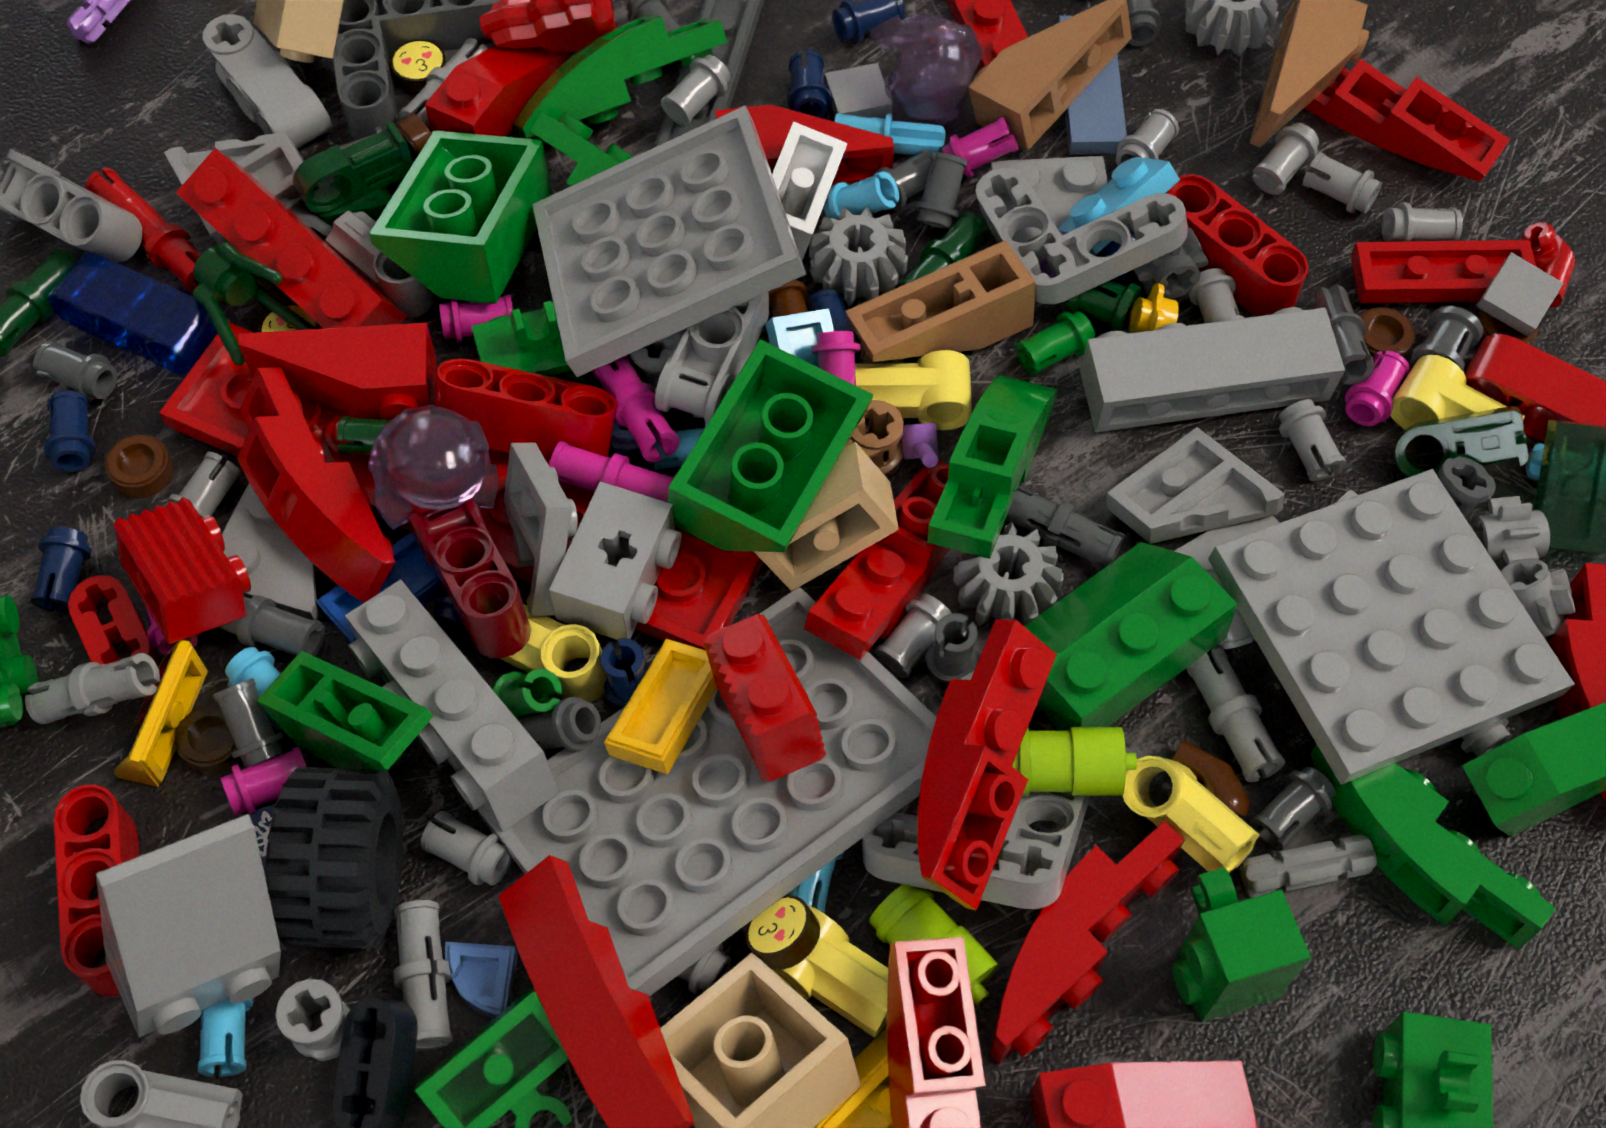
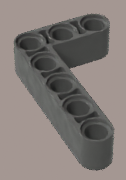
[333,0,502,140]

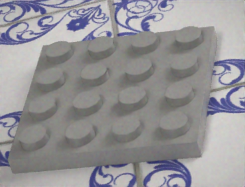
[532,106,806,377]
[1208,469,1574,785]

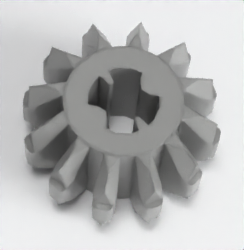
[1184,0,1278,57]
[809,205,908,307]
[953,521,1063,626]

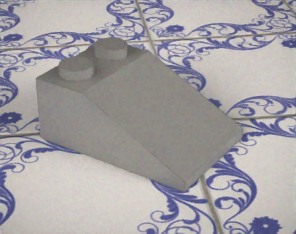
[96,814,281,1037]

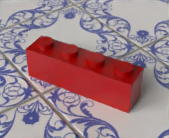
[176,148,407,329]

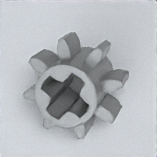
[1469,496,1550,572]
[1501,559,1576,637]

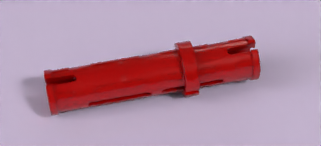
[85,168,202,294]

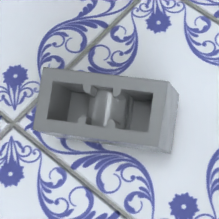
[549,481,682,640]

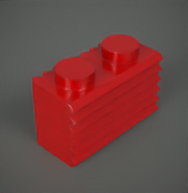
[113,497,251,644]
[703,614,827,782]

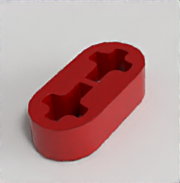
[68,575,159,667]

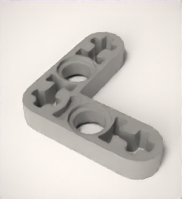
[975,168,1188,304]
[862,792,1090,909]

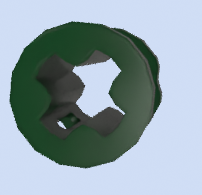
[1064,280,1141,332]

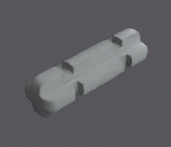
[1240,834,1377,898]

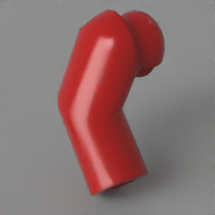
[1522,222,1575,308]

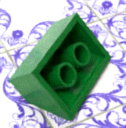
[369,130,553,304]
[668,339,874,552]
[1024,542,1238,731]

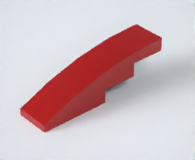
[1305,58,1510,182]
[498,855,695,1128]

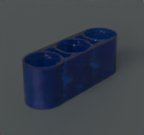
[46,252,218,376]

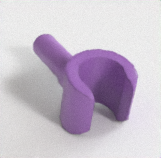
[901,423,939,468]

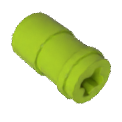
[1012,727,1137,796]
[869,884,999,1006]

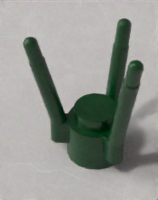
[192,242,316,366]

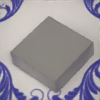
[824,63,893,118]
[1476,252,1564,337]

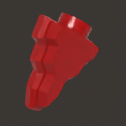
[479,0,616,52]

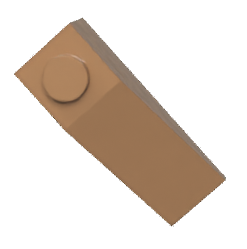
[968,0,1132,150]
[1249,0,1369,147]
[845,240,1036,362]

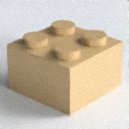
[660,952,861,1128]

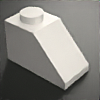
[772,122,848,260]

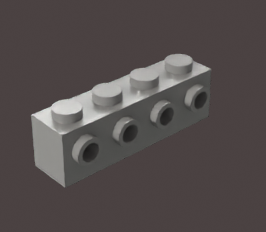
[1080,307,1345,432]
[345,579,560,832]

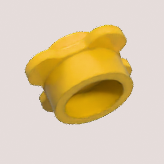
[1128,283,1178,333]

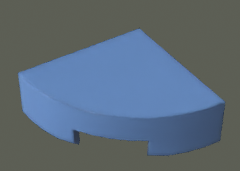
[445,942,518,1019]

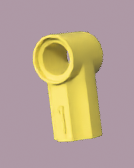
[855,350,972,431]
[1391,355,1525,436]
[499,604,607,702]
[1123,756,1260,873]
[772,905,888,1038]

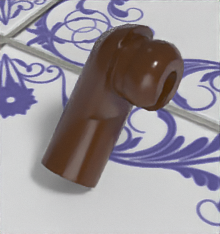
[1172,740,1250,817]

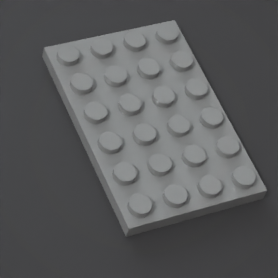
[477,587,936,996]

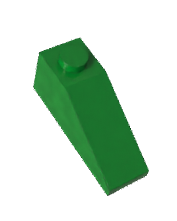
[256,651,434,771]
[1462,702,1606,837]

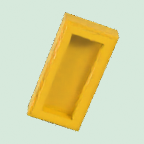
[604,639,717,775]

